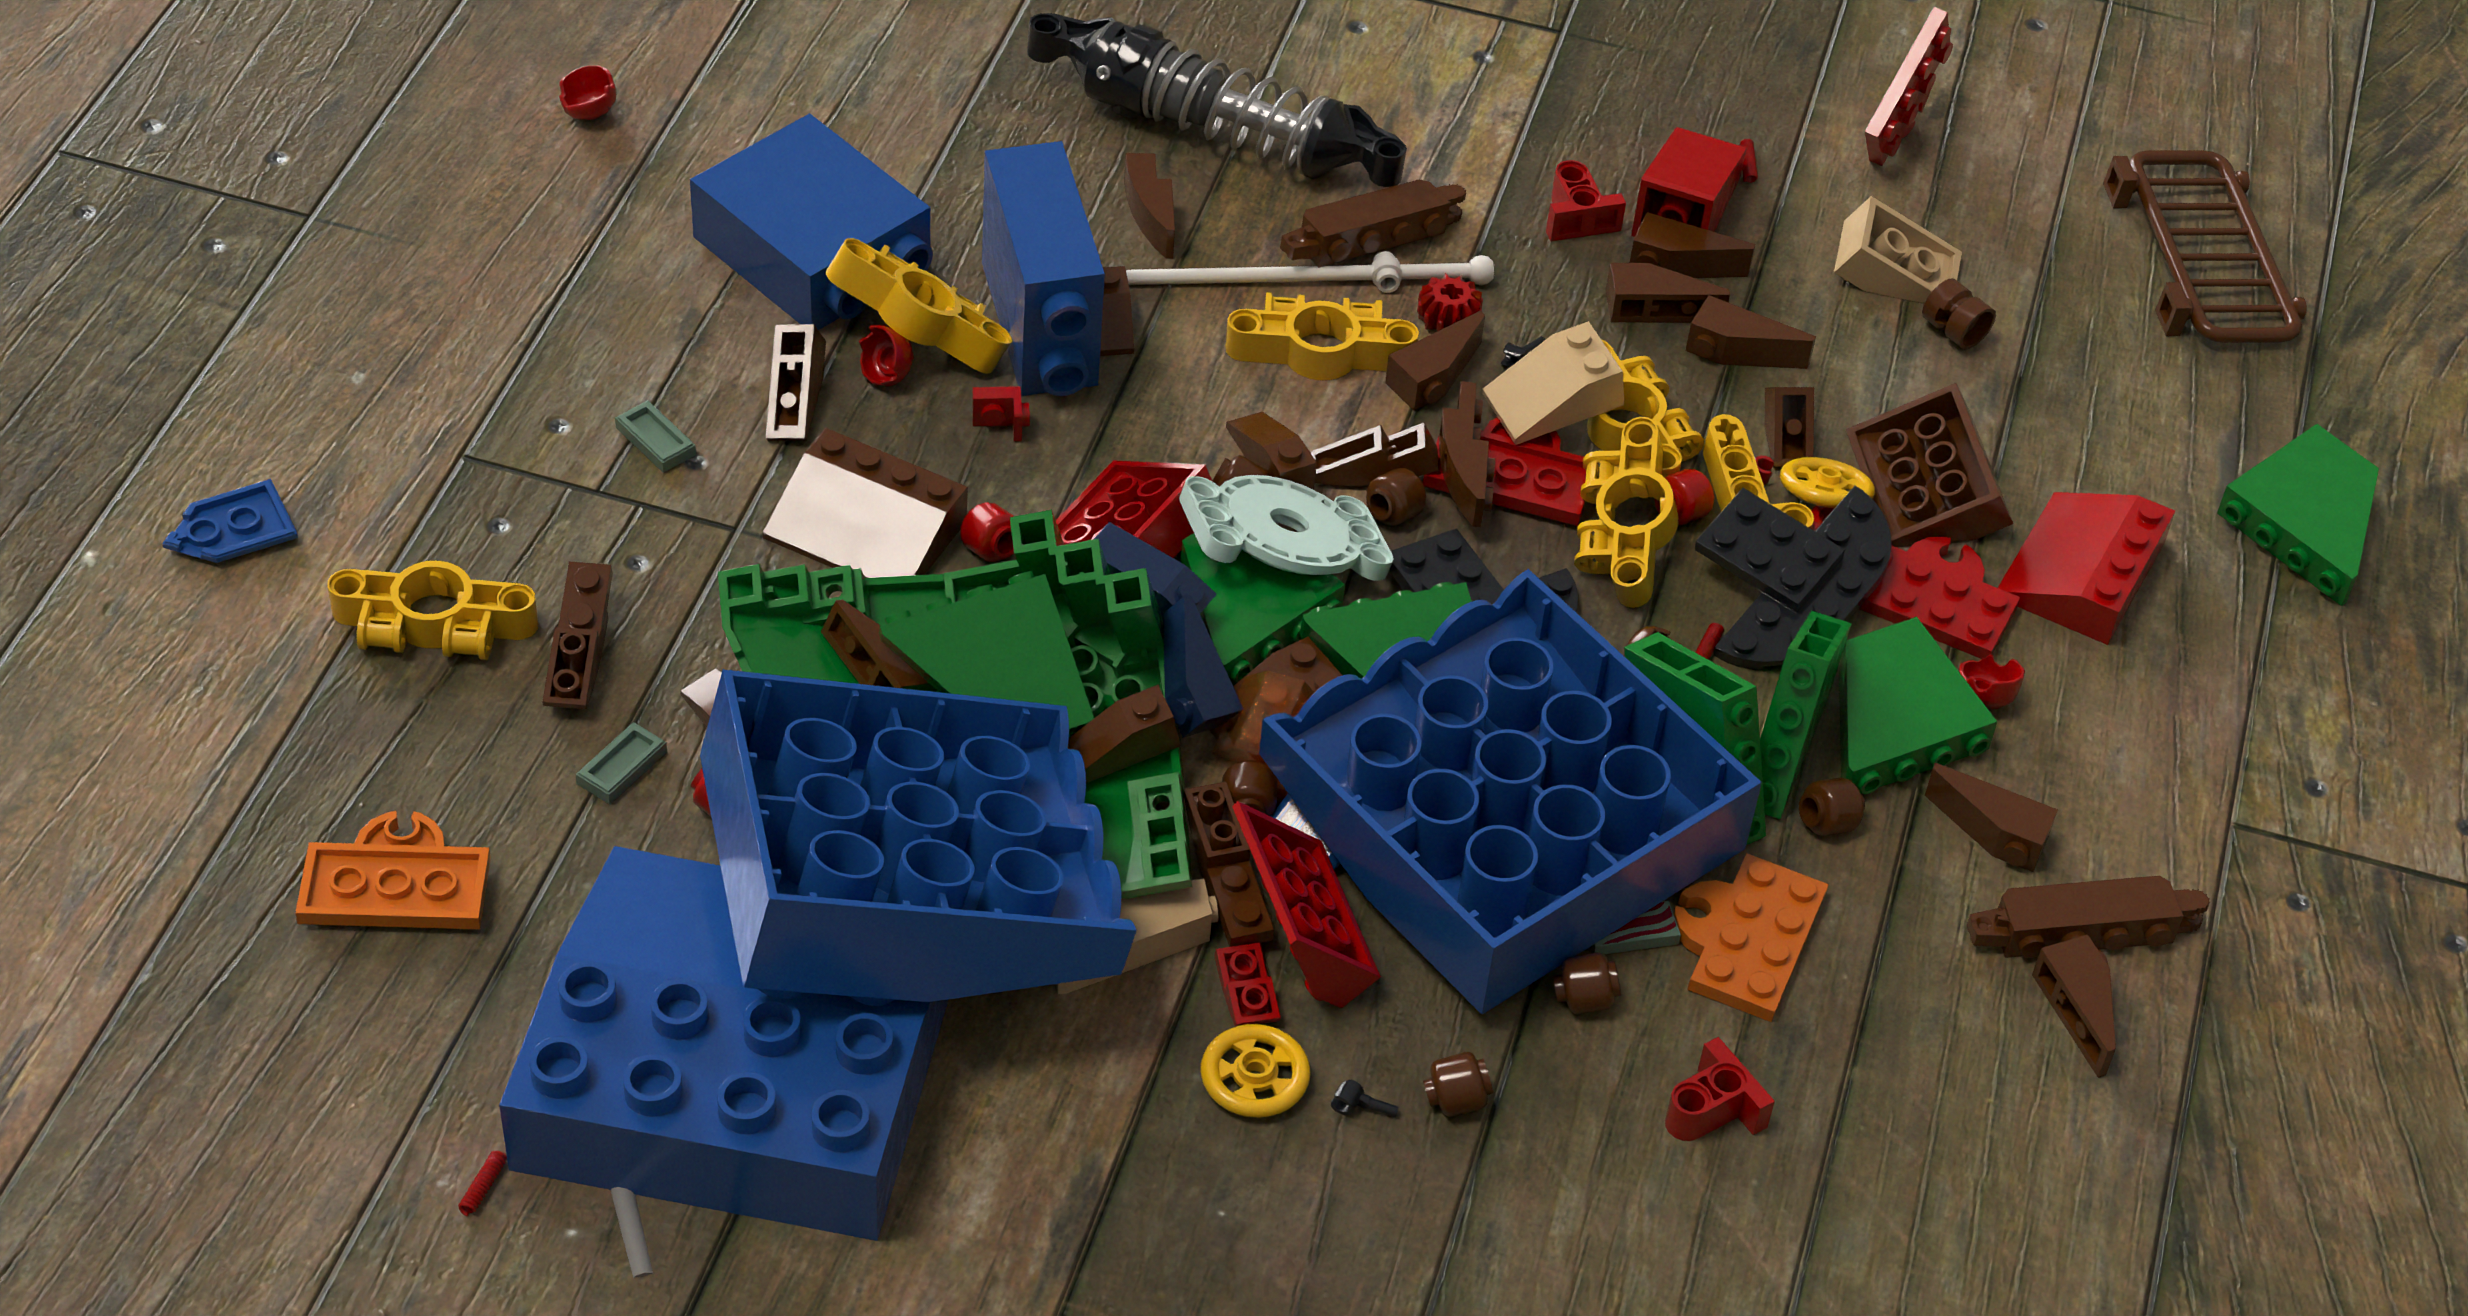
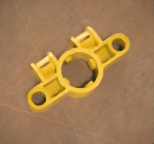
[826,238,1012,374]
[1225,292,1419,380]
[1587,339,1704,477]
[1574,417,1678,608]
[327,561,538,660]

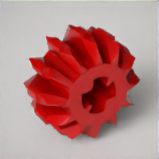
[1417,273,1483,331]

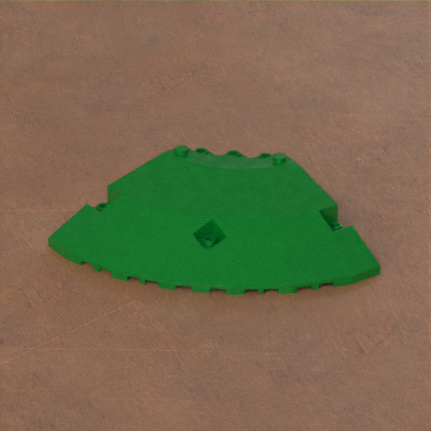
[718,509,1193,899]

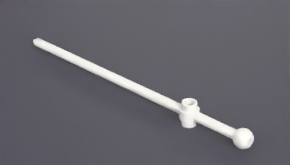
[1126,251,1494,293]

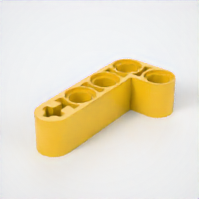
[1703,414,1814,529]

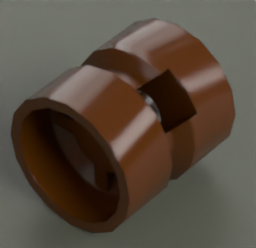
[1922,278,1996,350]

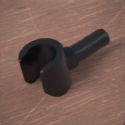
[1501,336,1545,367]
[1331,1080,1399,1117]

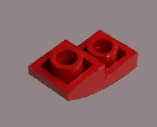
[1214,942,1281,1027]

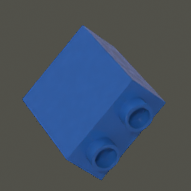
[690,113,933,330]
[982,141,1105,396]

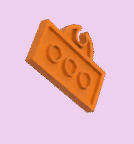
[295,811,491,929]
[1673,853,1829,1022]

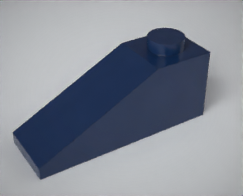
[1094,522,1217,620]
[1163,595,1244,738]

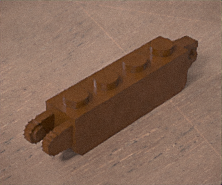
[1280,179,1466,268]
[1967,876,2210,958]

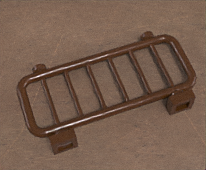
[2103,150,2307,343]

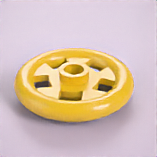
[1780,457,1875,509]
[1200,1024,1310,1118]

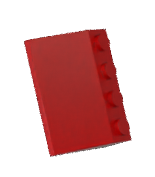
[1056,460,1213,558]
[1998,492,2175,645]
[1232,801,1381,1008]

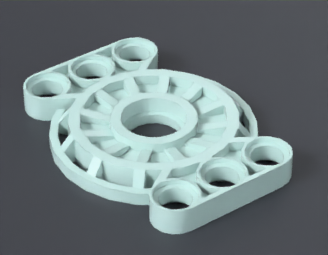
[1179,475,1394,581]

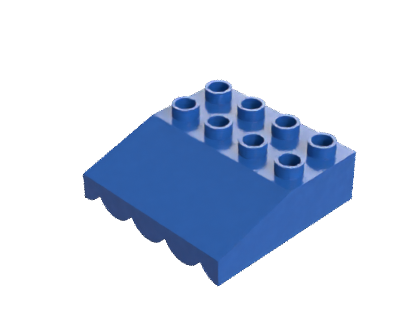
[1259,569,1762,1014]
[700,669,1137,1006]
[499,846,949,1241]

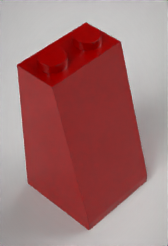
[1631,127,1747,237]

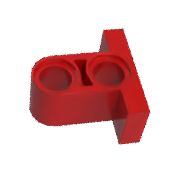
[1546,160,1626,242]
[1665,1036,1775,1141]

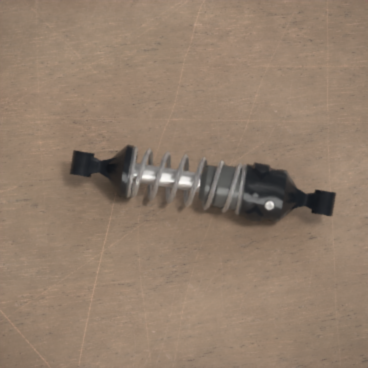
[1027,13,1407,187]

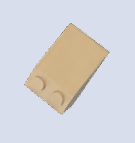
[1834,196,1962,303]
[1483,321,1624,445]

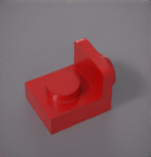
[972,386,1030,441]

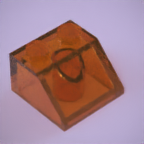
[1212,670,1315,766]

